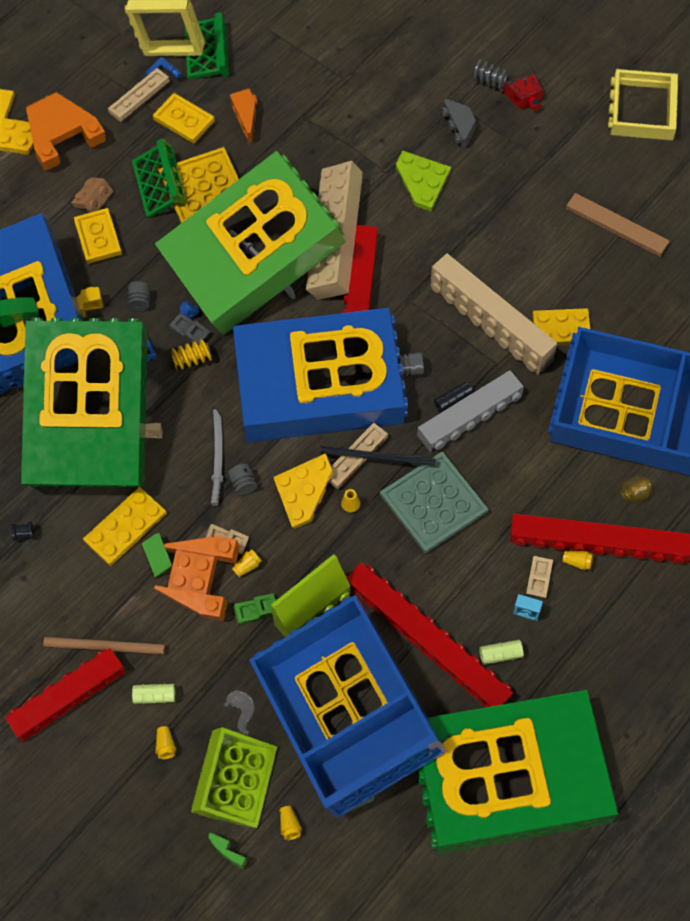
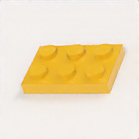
[153,93,215,144]
[74,208,122,264]
[532,308,590,345]

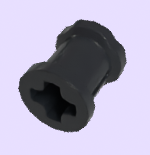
[11,521,34,541]

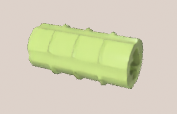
[479,640,523,665]
[132,683,175,704]

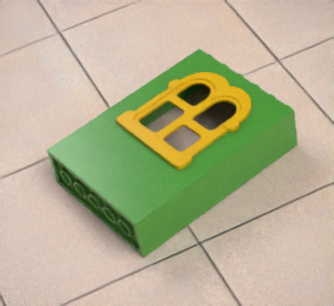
[155,151,346,335]

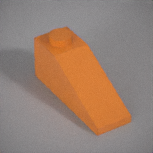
[230,89,258,144]

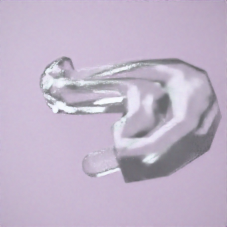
[224,690,255,735]

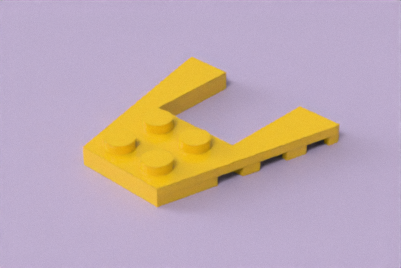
[0,89,48,155]

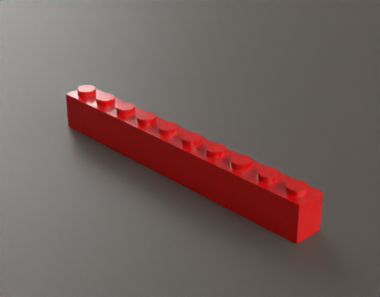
[509,514,690,564]
[346,562,513,708]

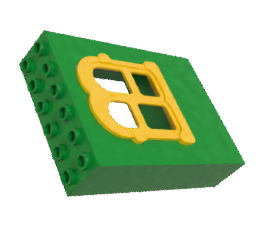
[21,318,148,487]
[418,690,618,855]

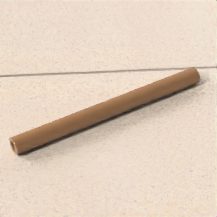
[43,637,165,655]

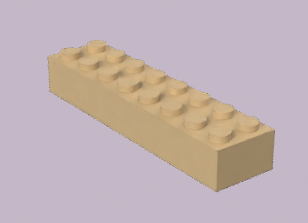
[306,161,363,300]
[431,254,557,375]

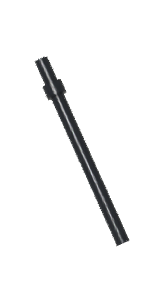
[320,446,436,466]

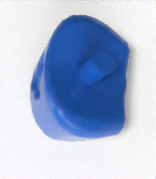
[180,301,199,318]

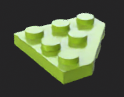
[396,151,451,211]

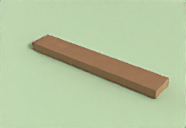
[566,193,669,257]

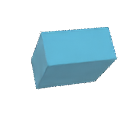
[513,594,543,621]

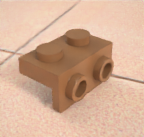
[71,178,113,213]

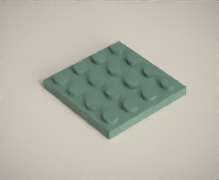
[380,452,488,553]

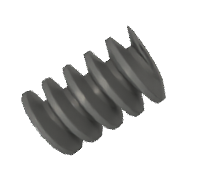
[473,59,511,91]

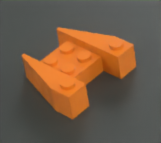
[154,536,240,621]

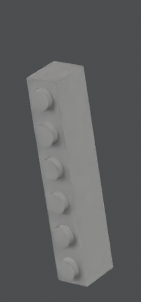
[417,370,524,453]

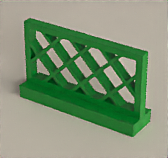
[185,12,229,80]
[132,138,187,219]

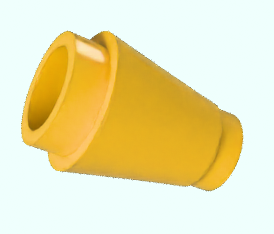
[341,489,360,512]
[232,550,262,577]
[563,551,593,571]
[155,726,176,759]
[280,806,302,840]

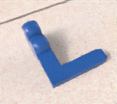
[146,57,182,79]

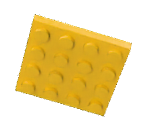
[159,147,239,223]

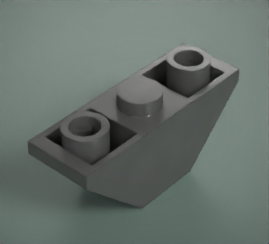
[441,99,476,150]

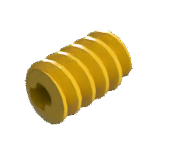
[171,339,212,371]

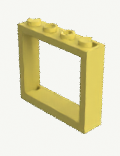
[125,0,205,56]
[608,69,678,140]

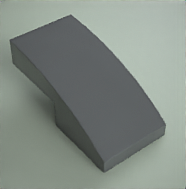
[169,312,210,345]

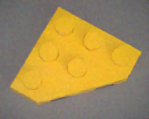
[273,454,334,529]

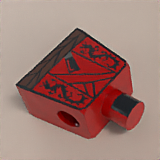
[503,69,543,111]

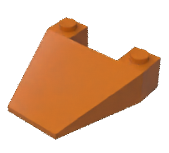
[26,92,106,171]

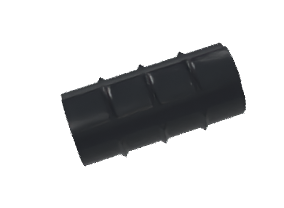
[434,382,474,413]

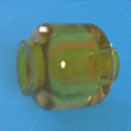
[621,475,651,504]

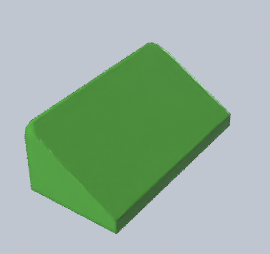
[142,533,172,578]

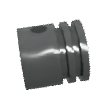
[127,281,150,311]
[399,352,424,376]
[228,464,257,495]

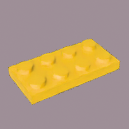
[83,487,167,567]

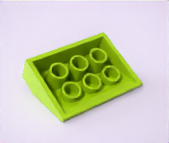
[271,554,351,638]
[191,727,277,829]

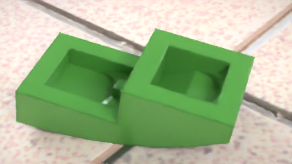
[233,593,276,625]
[208,833,247,870]

